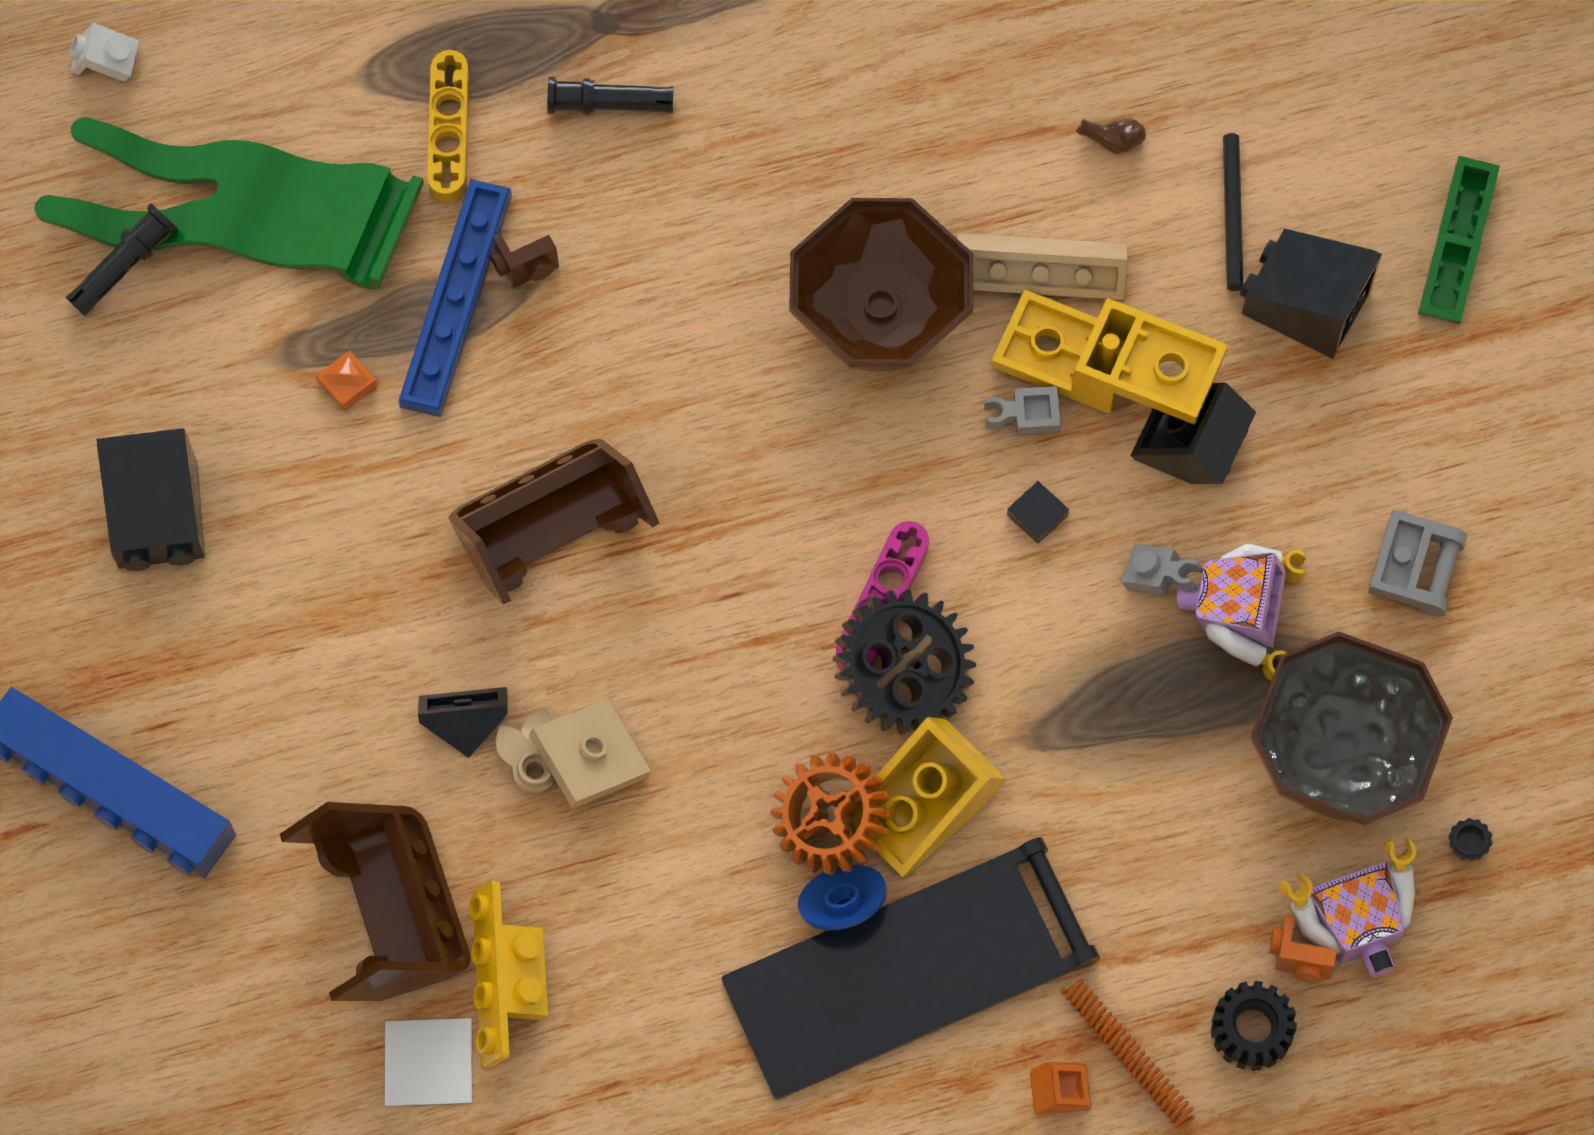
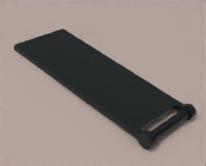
[722,837,1100,1100]

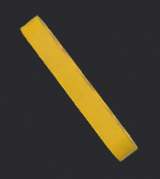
[427,50,470,203]

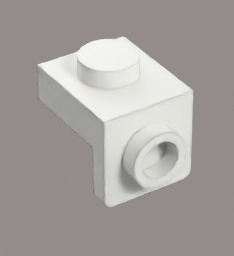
[69,23,139,82]

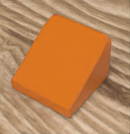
[1030,1062,1091,1114]

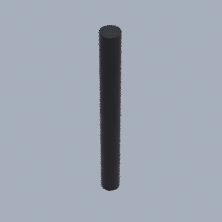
[1223,133,1244,291]

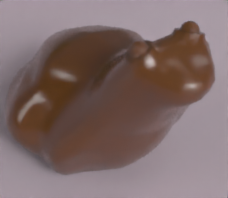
[1076,118,1146,154]

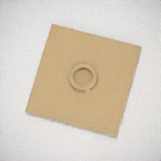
[529,699,651,809]

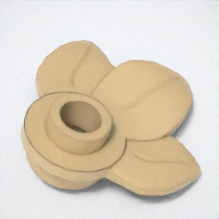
[495,708,555,794]

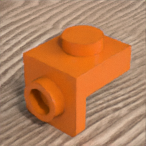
[1269,915,1337,982]

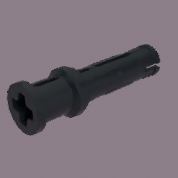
[547,77,674,115]
[65,203,178,317]

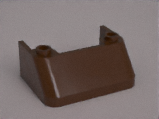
[449,439,660,605]
[279,802,470,1001]

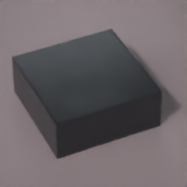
[1007,481,1069,544]

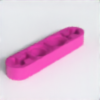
[836,521,929,671]

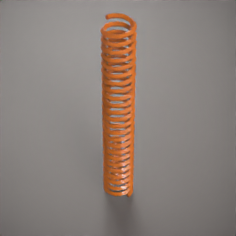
[1061,979,1195,1128]

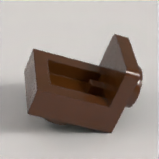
[490,234,559,288]

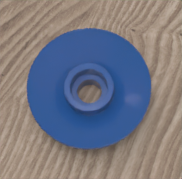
[798,865,887,930]

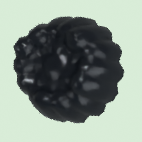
[1448,818,1493,861]

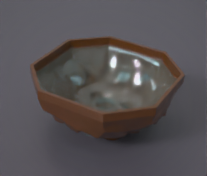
[1250,631,1453,825]

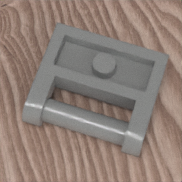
[1368,510,1467,617]

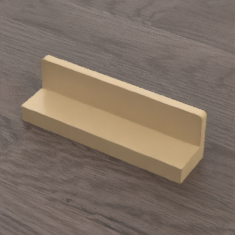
[958,233,1128,300]

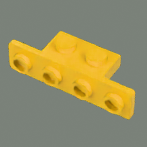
[469,881,548,1068]

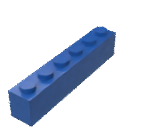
[0,686,236,878]

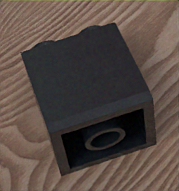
[1240,228,1382,359]
[97,428,205,571]

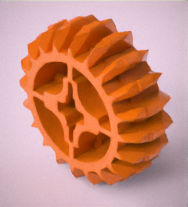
[770,752,892,875]

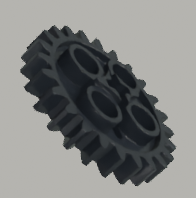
[833,589,976,734]

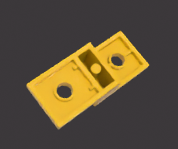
[991,289,1228,425]

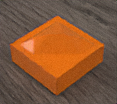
[316,350,377,411]

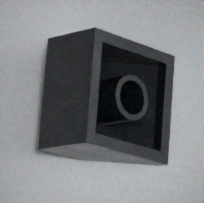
[1130,382,1256,484]

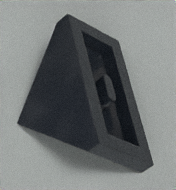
[418,687,508,758]

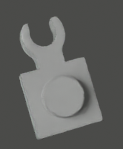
[984,386,1061,435]
[1121,544,1203,596]

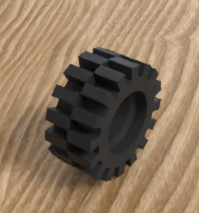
[1211,981,1297,1071]

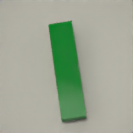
[1418,156,1500,324]

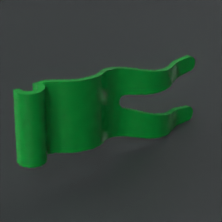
[34,117,424,289]

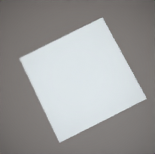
[385,1018,472,1106]

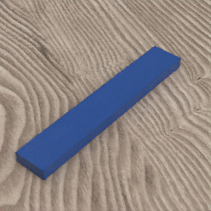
[398,179,512,417]

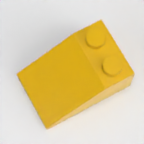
[852,717,1007,878]

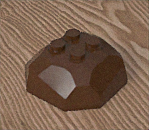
[789,198,973,371]

